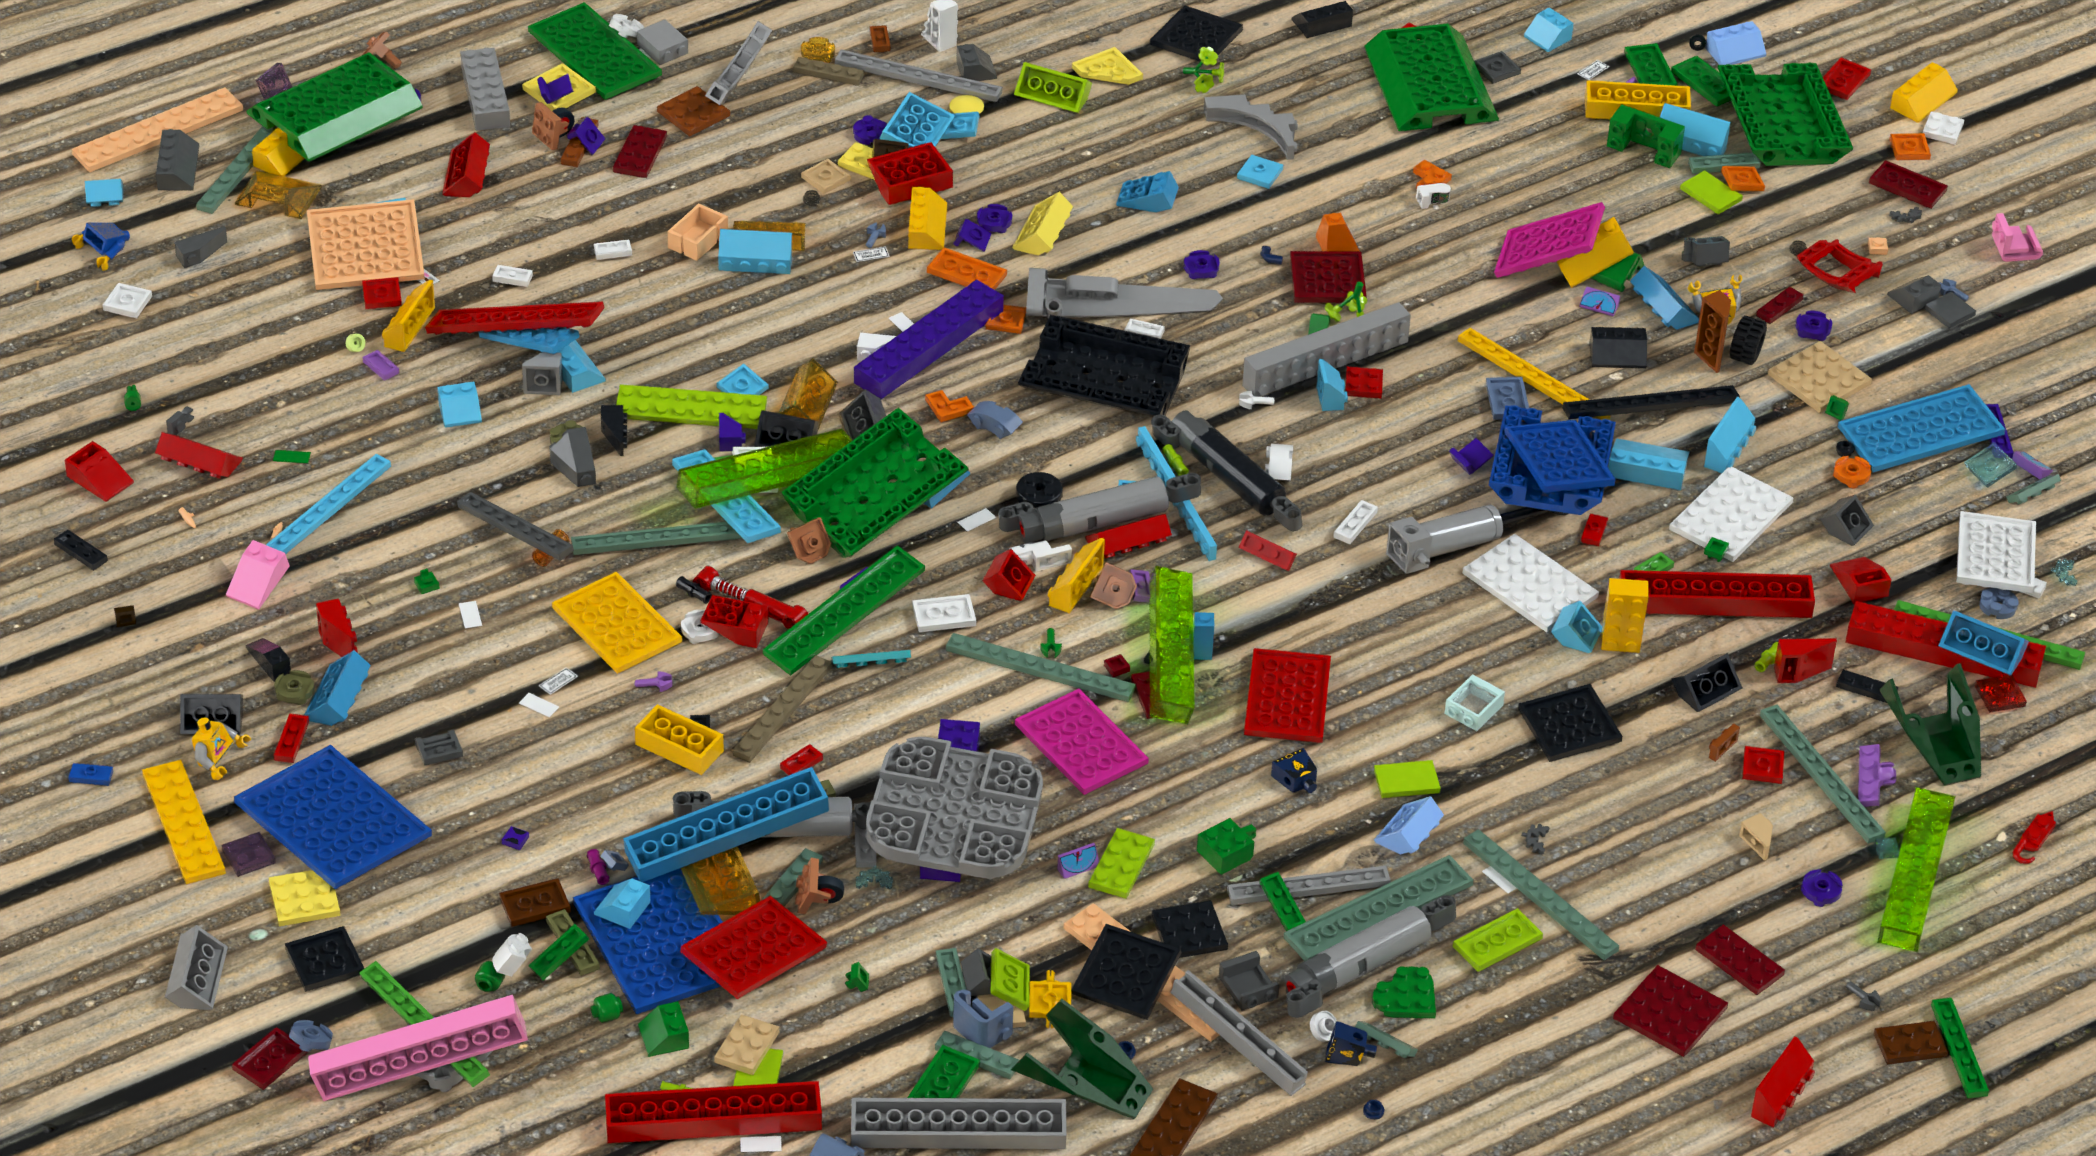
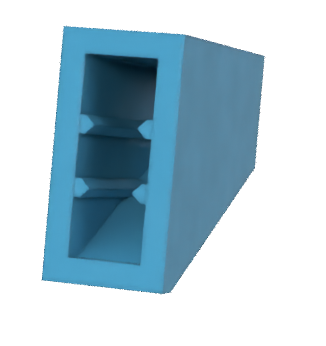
[1192,612,1215,660]

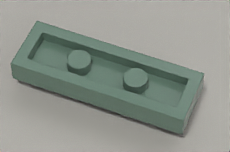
[2006,474,2061,504]
[1355,1021,1418,1058]

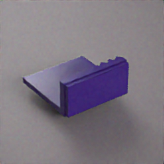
[537,74,574,104]
[566,116,605,155]
[953,219,992,252]
[1449,438,1494,475]

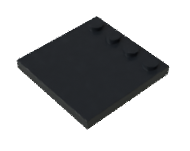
[1150,5,1243,62]
[1518,684,1623,762]
[1071,924,1182,1020]

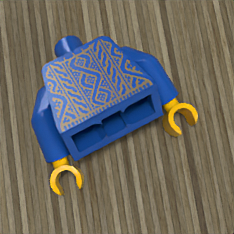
[72,222,130,271]

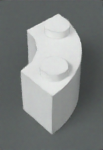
[1265,443,1293,481]
[492,933,532,977]

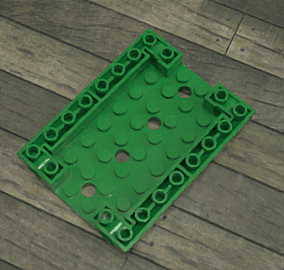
[1364,23,1499,131]
[246,52,423,162]
[1718,62,1853,166]
[781,407,969,558]

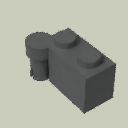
[1682,236,1730,266]

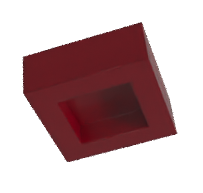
[1104,654,1130,678]

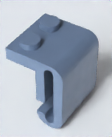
[953,990,1014,1048]
[809,1133,865,1156]

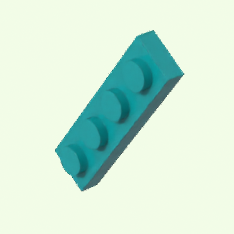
[831,650,911,668]

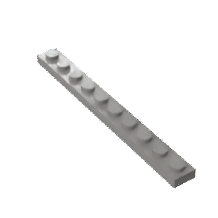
[835,50,1003,102]

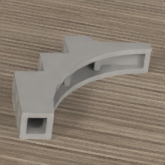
[1204,94,1298,160]

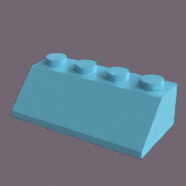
[1660,103,1731,156]
[718,229,792,274]
[541,340,606,393]
[1704,397,1756,473]

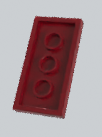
[613,125,667,178]
[1869,160,1948,209]
[1695,924,1785,995]

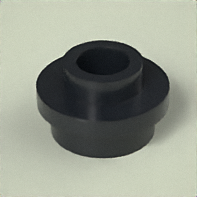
[1689,34,1706,51]
[1836,441,1855,457]

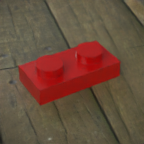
[780,744,823,775]

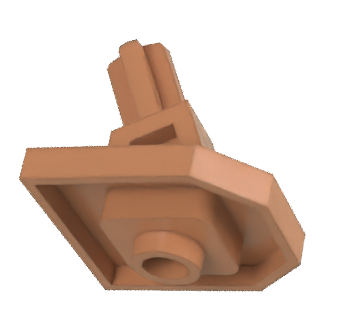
[363,30,402,69]
[787,517,831,564]
[1090,562,1137,609]

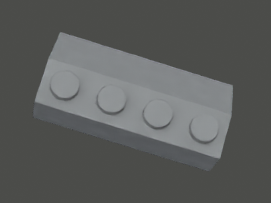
[165,925,228,1010]

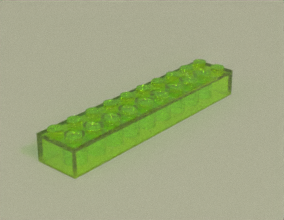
[676,428,853,509]
[1149,566,1195,725]
[1877,787,1956,952]

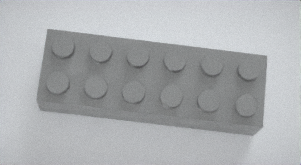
[460,48,510,131]

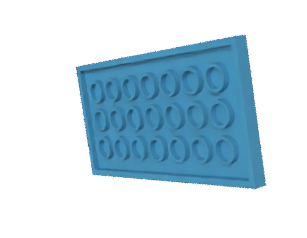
[1838,384,2005,473]

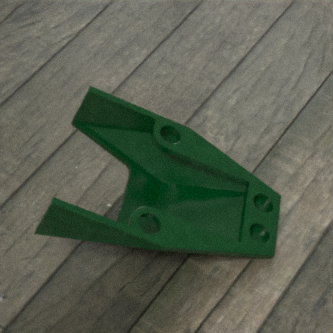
[1880,663,1981,786]
[1011,998,1153,1119]

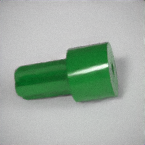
[124,385,141,411]

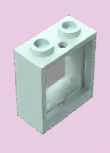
[1444,674,1505,731]

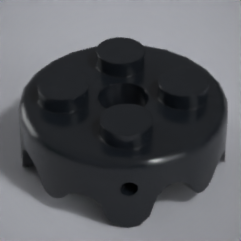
[1016,472,1063,508]

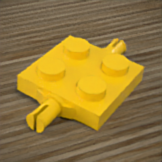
[1029,970,1071,1029]

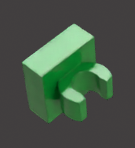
[1825,395,1849,421]
[1704,537,1729,562]
[414,568,440,594]
[845,962,869,992]

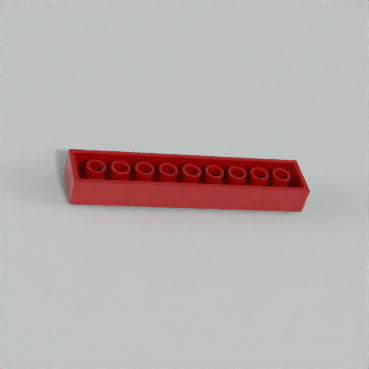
[1619,570,1815,618]
[1845,601,2046,688]
[605,1081,822,1143]

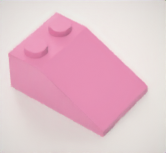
[226,540,290,610]

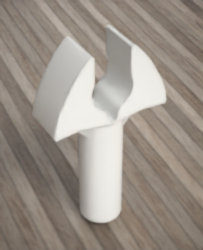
[1239,391,1275,409]

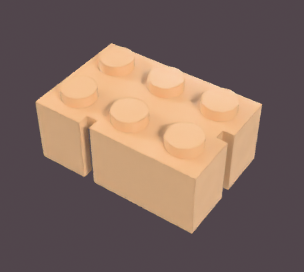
[667,203,728,261]

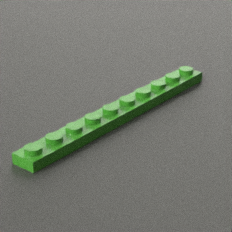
[1894,600,2085,670]
[359,961,490,1087]

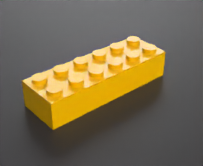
[1585,80,1691,120]

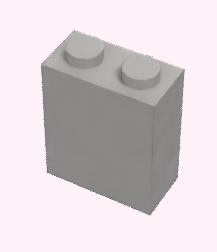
[637,20,688,65]

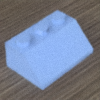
[1705,21,1766,65]
[1374,796,1444,855]

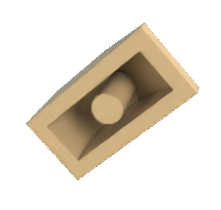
[1739,813,1773,860]

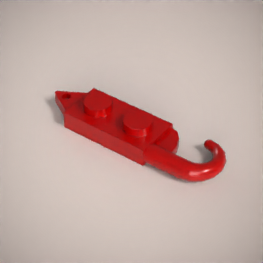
[2012,811,2056,864]

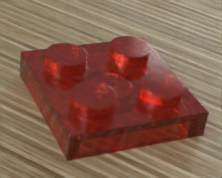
[1975,675,2027,713]

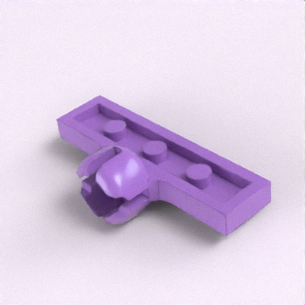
[1858,744,1896,807]

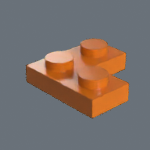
[1413,160,1452,189]
[925,390,974,423]

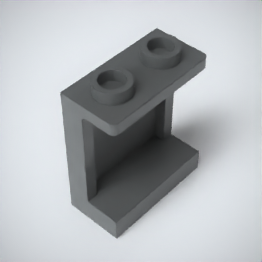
[1219,950,1279,1011]

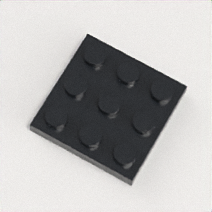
[1152,900,1228,958]
[285,926,365,992]

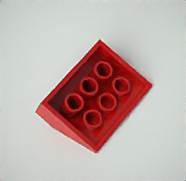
[867,142,953,205]

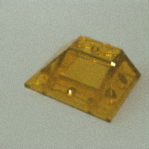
[235,171,322,219]

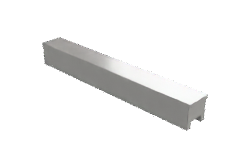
[1170,970,1308,1096]

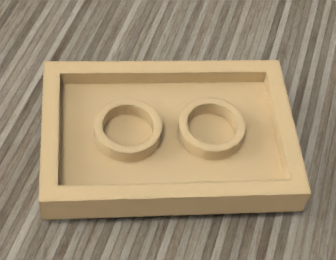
[714,1014,779,1075]

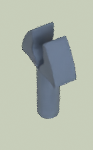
[866,222,886,248]
[1939,279,1969,302]

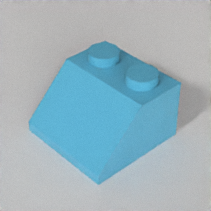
[1524,7,1574,52]
[85,179,123,207]
[1316,359,1348,411]
[438,382,482,428]
[1551,601,1602,653]
[594,878,650,929]

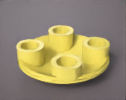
[949,95,984,114]

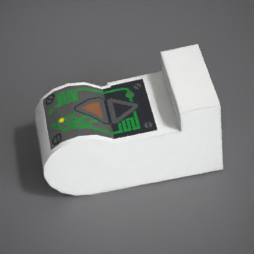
[1416,183,1451,209]

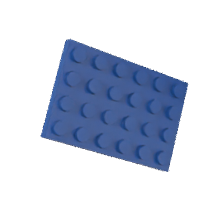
[1505,420,1615,493]

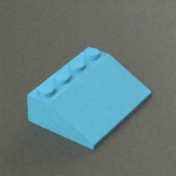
[880,92,955,148]
[1608,438,1689,490]

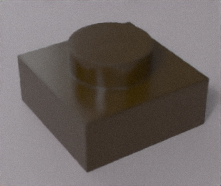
[114,605,136,627]

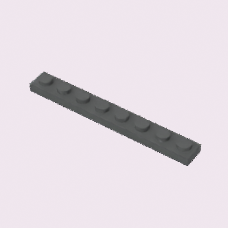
[457,492,574,561]

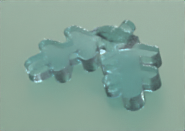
[2051,559,2078,586]
[855,866,893,889]

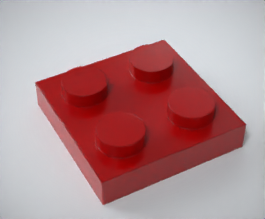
[362,277,402,309]
[1345,367,1383,399]
[1742,746,1784,784]

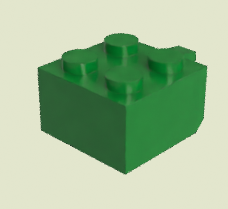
[1197,818,1257,875]

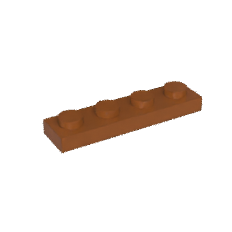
[561,117,599,167]

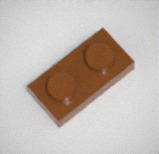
[869,25,891,52]
[1709,723,1740,762]

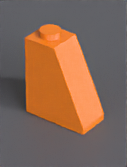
[1316,212,1360,251]

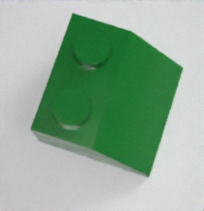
[638,1001,689,1057]

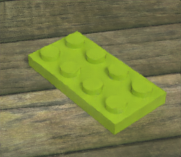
[1088,828,1155,899]
[1453,908,1543,972]

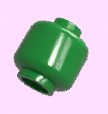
[475,961,505,992]
[590,993,623,1023]

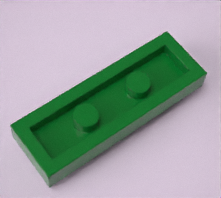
[1259,872,1306,931]
[528,924,589,981]

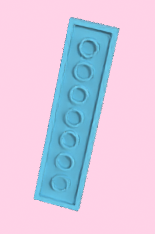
[672,449,781,543]

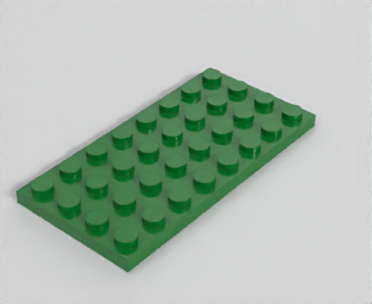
[528,2,662,100]

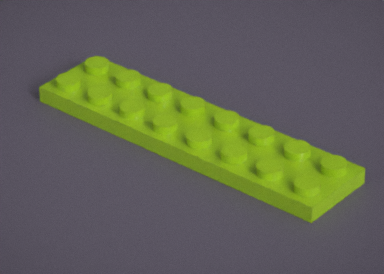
[616,384,767,429]

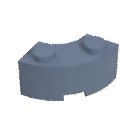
[967,401,1023,439]

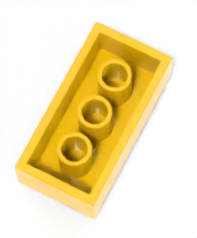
[1601,578,1648,653]
[635,704,724,775]

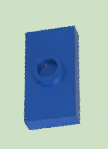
[69,763,113,786]

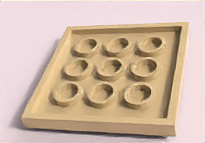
[1768,341,1872,413]

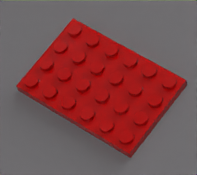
[1244,648,1331,743]
[680,895,827,999]

